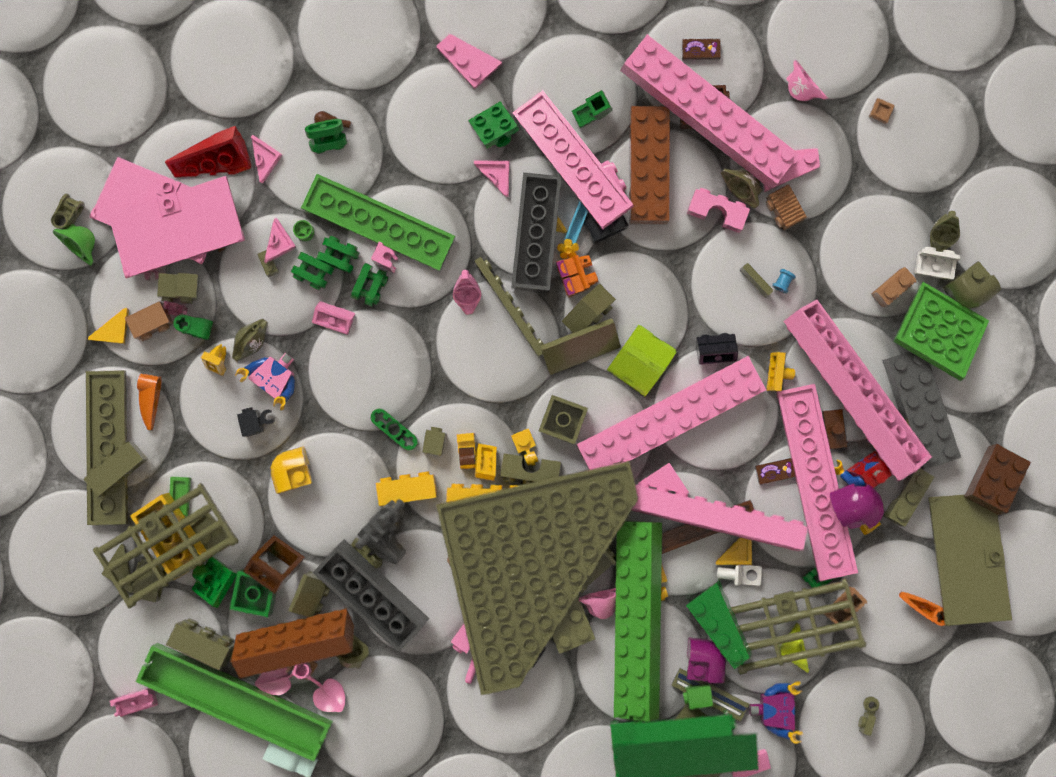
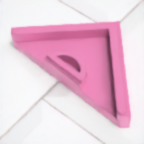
[251,135,282,184]
[474,161,509,197]
[264,218,296,263]
[640,463,689,494]

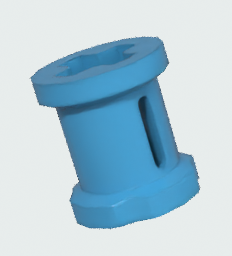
[772,269,796,294]

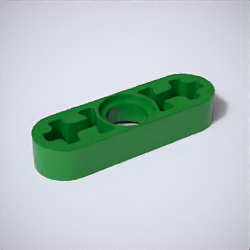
[371,408,418,450]

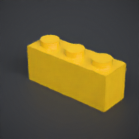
[376,471,438,506]

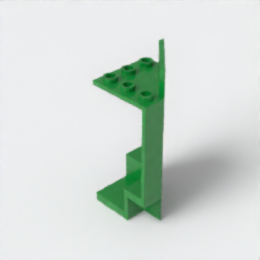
[610,710,759,777]

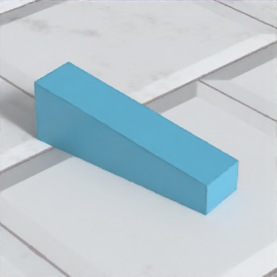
[564,200,588,244]

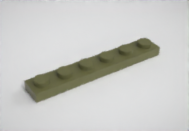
[475,257,544,358]

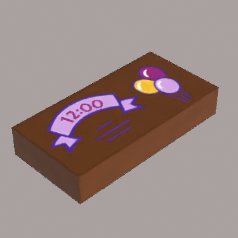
[682,39,721,60]
[755,458,795,485]

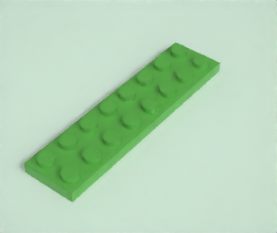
[301,174,455,271]

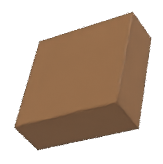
[869,98,895,124]

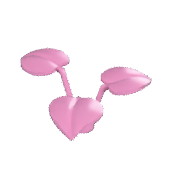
[255,663,345,712]

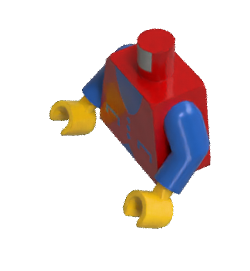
[834,445,892,488]

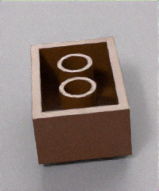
[964,444,1031,515]

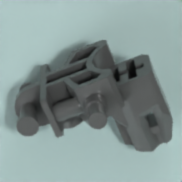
[355,499,406,564]

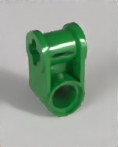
[173,315,213,340]

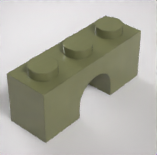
[500,453,561,484]
[883,468,934,527]

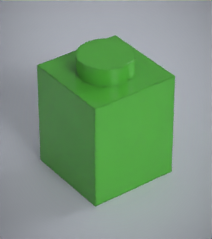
[683,683,713,709]

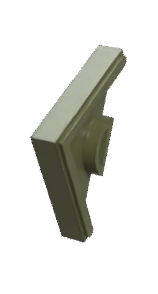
[101,544,133,593]

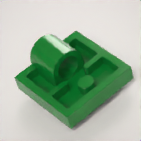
[468,101,519,149]
[191,556,237,608]

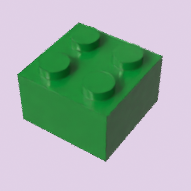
[230,569,276,617]

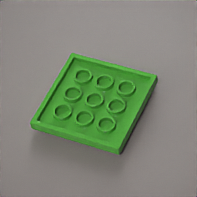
[893,282,989,381]

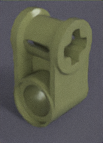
[51,194,85,230]

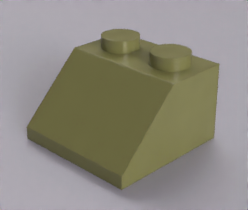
[288,572,331,617]

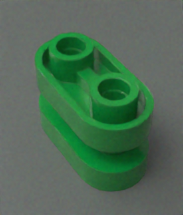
[305,119,347,154]
[316,236,360,274]
[291,252,335,291]
[351,263,389,307]

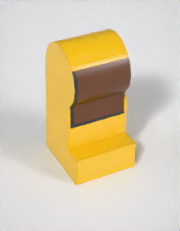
[457,433,476,470]

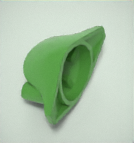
[53,224,95,266]

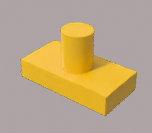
[766,352,795,392]
[475,443,497,481]

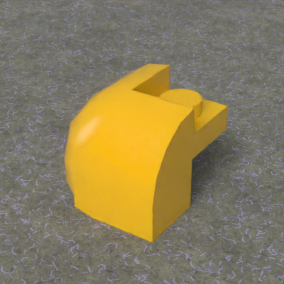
[270,446,312,494]

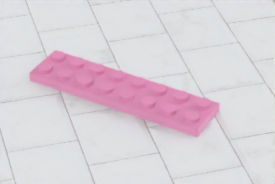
[513,91,634,230]

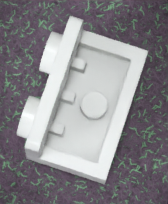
[914,247,960,280]

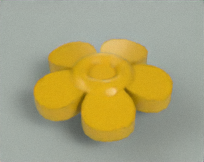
[557,239,579,259]

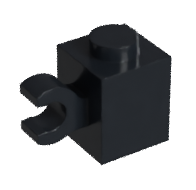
[237,407,275,437]

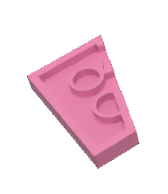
[436,34,502,89]
[763,148,820,193]

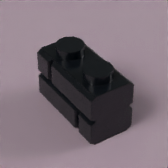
[696,333,738,365]

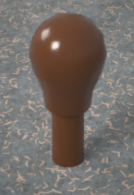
[314,111,351,129]

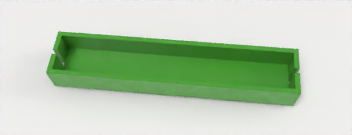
[614,521,662,722]
[135,643,333,762]

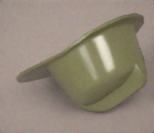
[336,635,369,669]

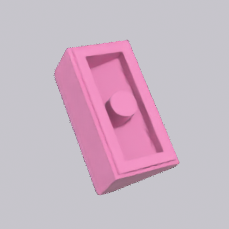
[312,301,355,335]

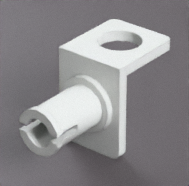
[717,565,762,586]

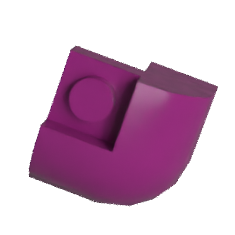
[829,484,884,530]
[686,637,726,683]

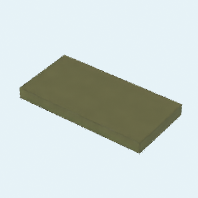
[540,318,621,375]

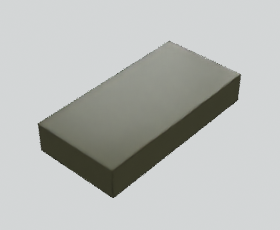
[740,263,773,298]

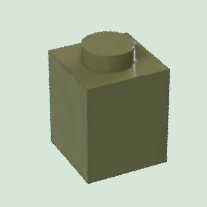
[422,427,446,456]

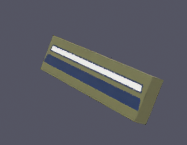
[671,668,749,722]

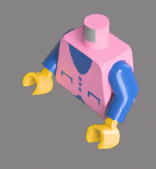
[235,353,295,411]

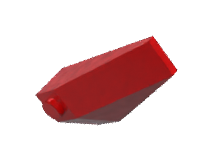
[165,126,252,177]

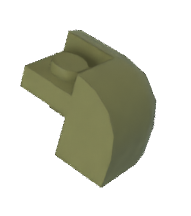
[943,261,1001,309]

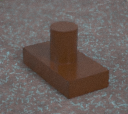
[822,409,847,449]

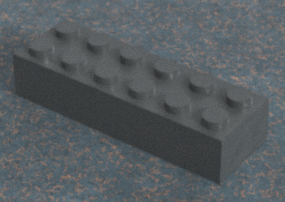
[511,172,562,293]
[882,352,961,469]
[313,539,429,652]

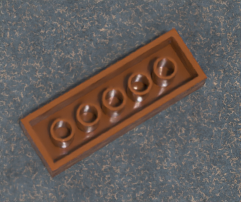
[629,106,670,224]
[231,608,354,678]

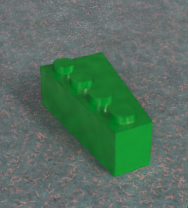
[686,580,752,669]

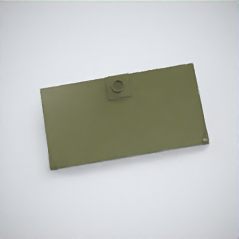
[928,495,1012,626]

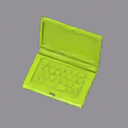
[607,324,677,397]

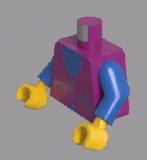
[749,681,803,744]

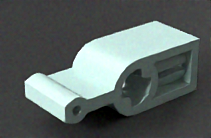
[263,742,318,777]

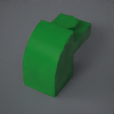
[572,90,613,128]

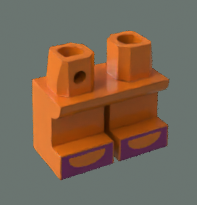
[556,255,598,298]

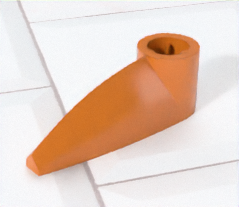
[137,373,162,430]
[899,592,945,626]

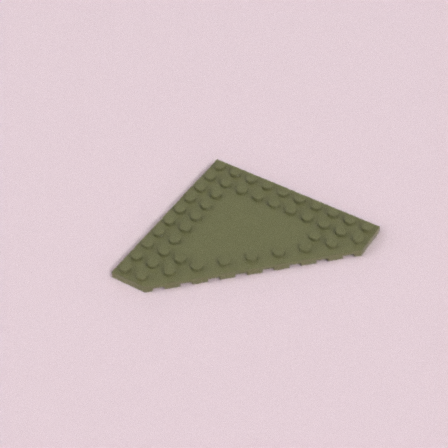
[436,460,638,696]

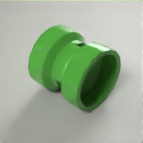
[293,220,315,242]

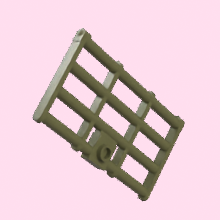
[93,483,239,609]
[731,578,866,675]

